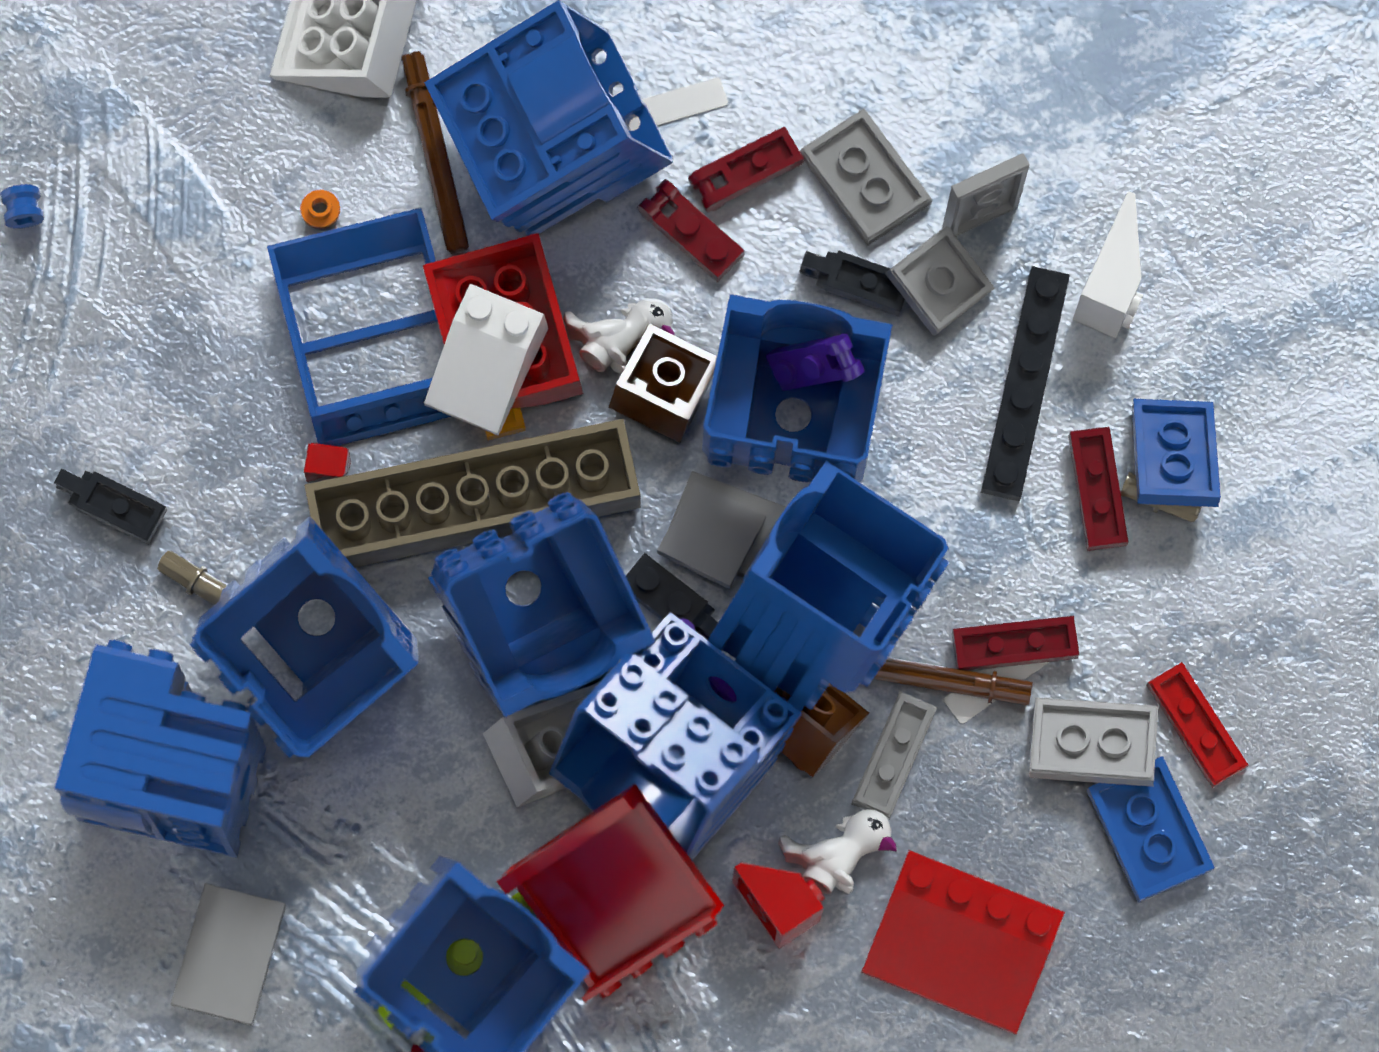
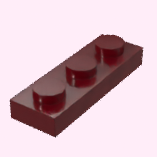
[1068,427,1129,551]
[952,616,1080,671]

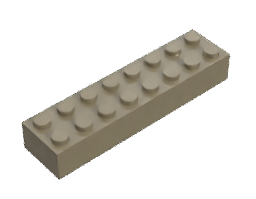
[304,419,641,568]

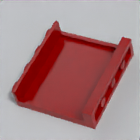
[496,783,724,1003]

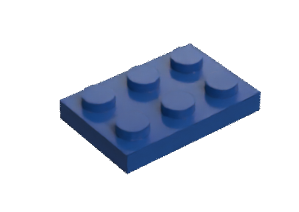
[1131,399,1221,507]
[1086,756,1215,903]

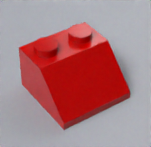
[732,862,825,949]

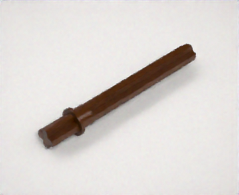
[401,51,469,254]
[873,657,1033,706]

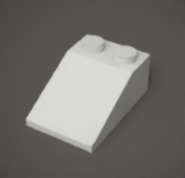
[1072,191,1143,338]
[424,284,548,435]
[483,682,600,808]

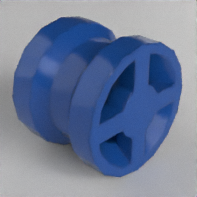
[0,184,44,229]

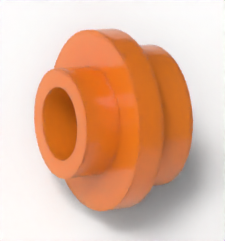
[300,190,340,229]

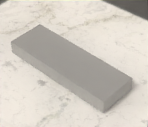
[851,691,937,820]

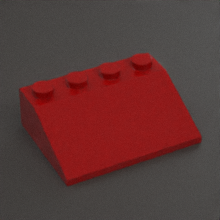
[423,233,584,409]
[861,850,1065,1035]

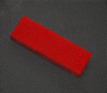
[1146,662,1248,788]

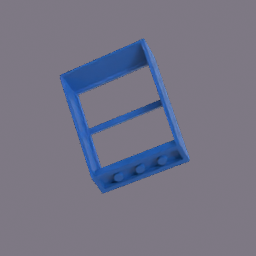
[267,208,452,446]

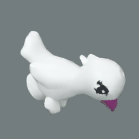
[563,298,675,374]
[779,809,897,894]

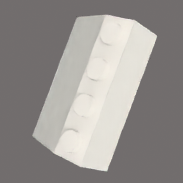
[270,0,417,98]

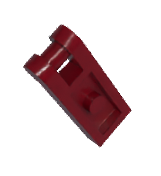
[688,126,804,212]
[637,179,745,283]

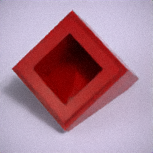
[304,443,351,482]

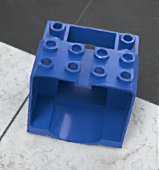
[424,0,673,236]
[702,294,892,482]
[708,461,949,712]
[428,492,656,718]
[190,516,419,758]
[549,612,802,860]
[54,640,266,858]
[353,855,590,1052]

